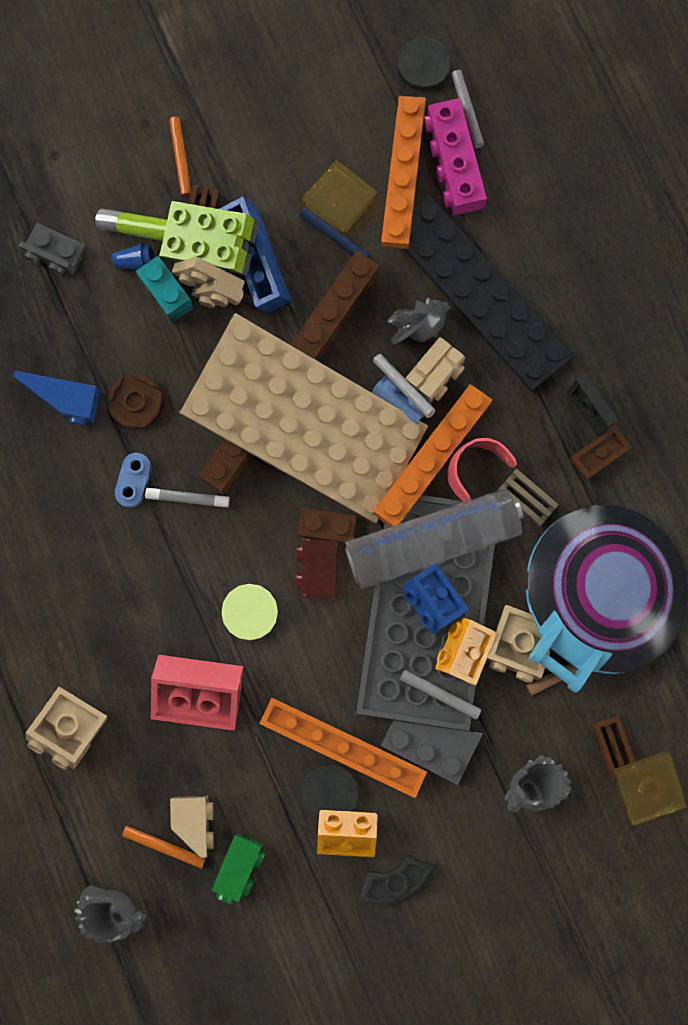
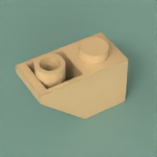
[170,796,214,857]

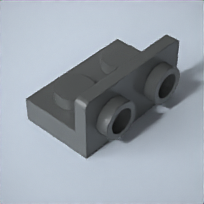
[19,223,87,276]

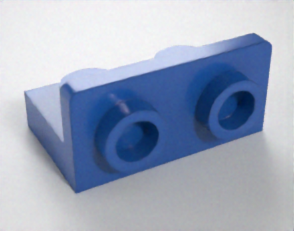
[401,563,469,634]

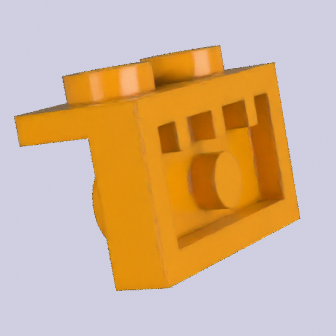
[435,617,497,686]
[317,810,377,857]

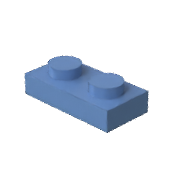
[371,375,432,424]

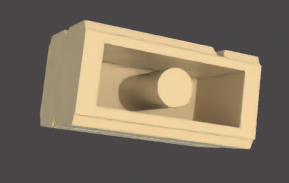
[405,337,465,403]

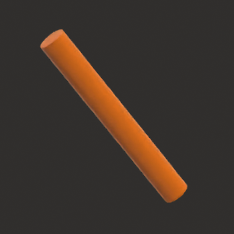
[169,117,191,197]
[122,825,206,869]

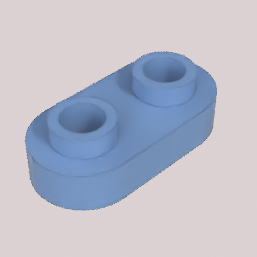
[115,453,152,508]

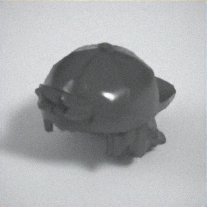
[387,298,451,344]
[504,755,572,813]
[74,885,146,943]

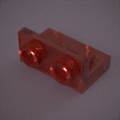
[296,538,337,597]

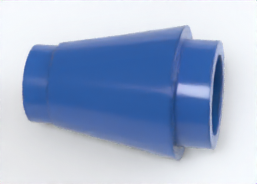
[112,243,154,270]

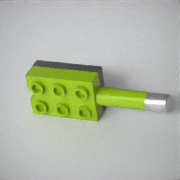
[95,201,259,276]

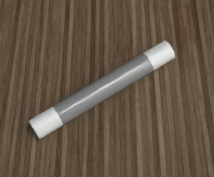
[145,488,230,508]

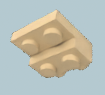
[171,257,245,308]
[486,605,551,683]
[26,687,107,770]

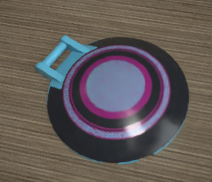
[526,505,688,693]

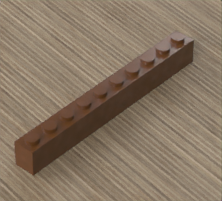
[198,250,379,496]

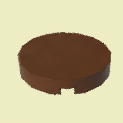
[107,374,163,430]

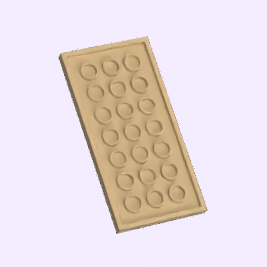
[179,313,428,523]

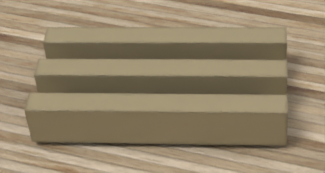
[497,469,559,527]

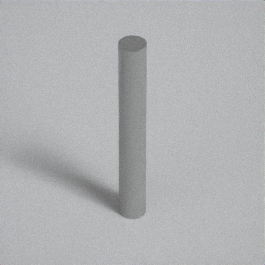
[451,70,484,148]
[373,354,435,418]
[400,670,481,719]

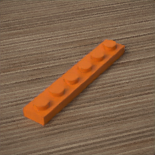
[381,96,426,249]
[373,384,493,530]
[259,698,427,798]

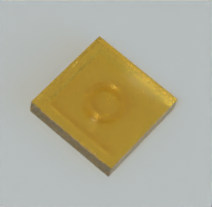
[302,160,378,235]
[613,751,687,826]

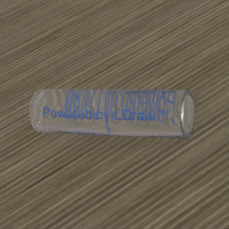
[345,488,523,589]

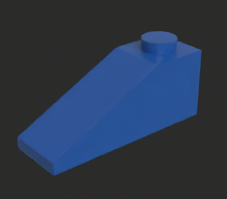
[13,371,101,426]

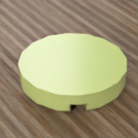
[221,584,278,641]

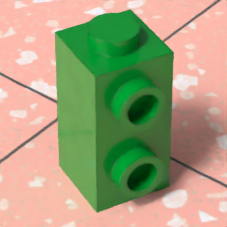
[212,833,265,904]

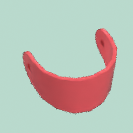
[446,438,517,504]

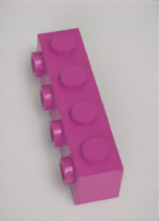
[424,98,487,216]

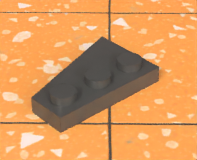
[381,720,483,785]

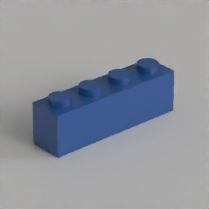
[220,197,292,314]

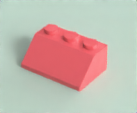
[151,655,243,731]

